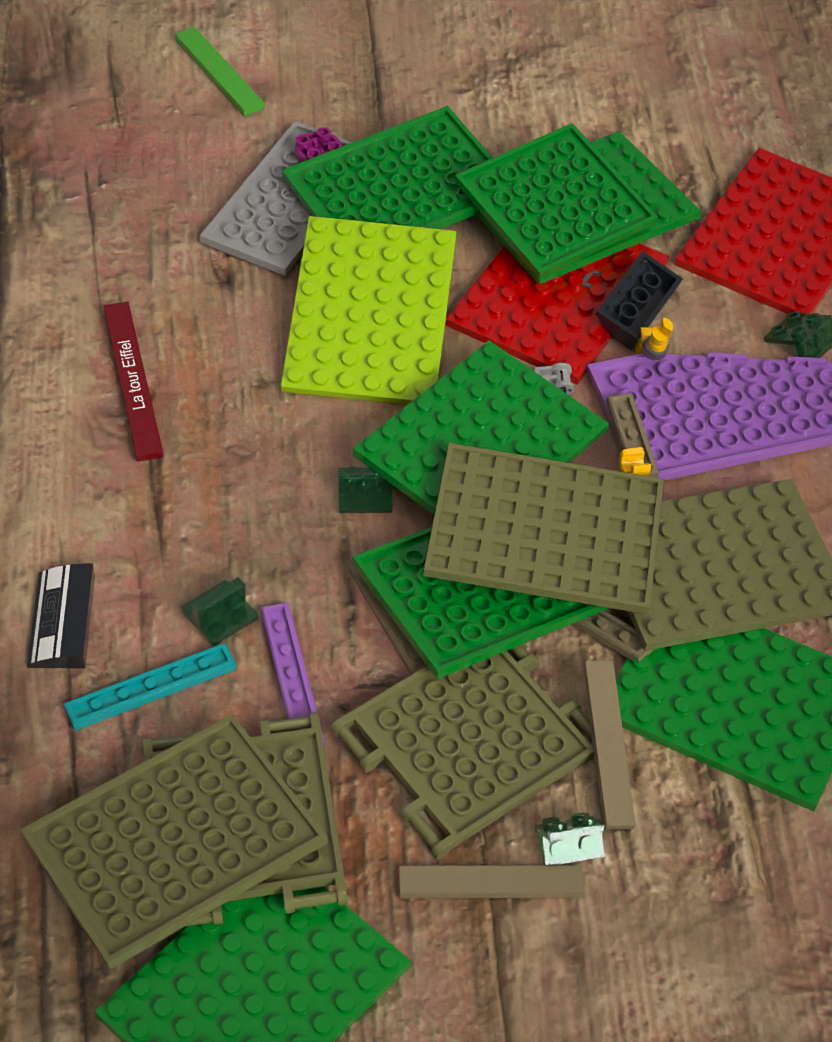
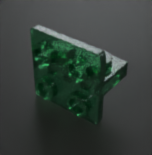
[338,467,393,513]
[181,577,258,646]
[534,812,606,866]

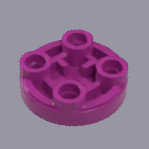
[295,127,342,163]

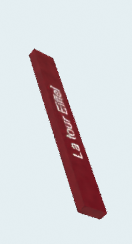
[104,301,164,462]

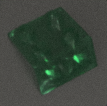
[763,311,832,358]

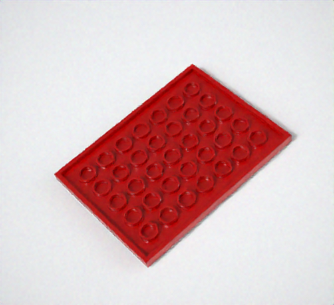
[674,148,832,322]
[445,243,669,385]

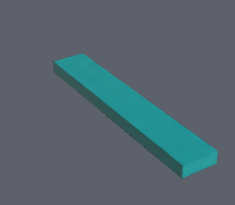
[63,643,236,731]

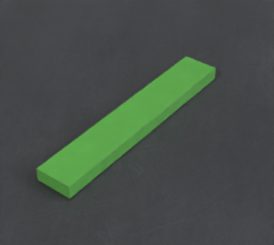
[175,27,264,116]

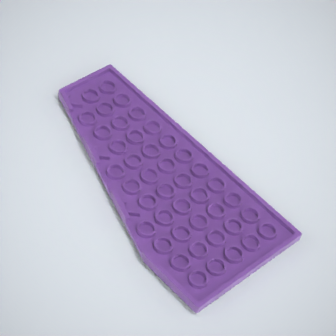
[587,352,832,480]

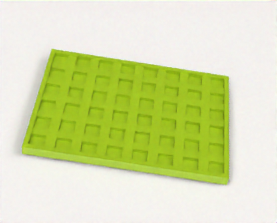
[281,216,457,405]

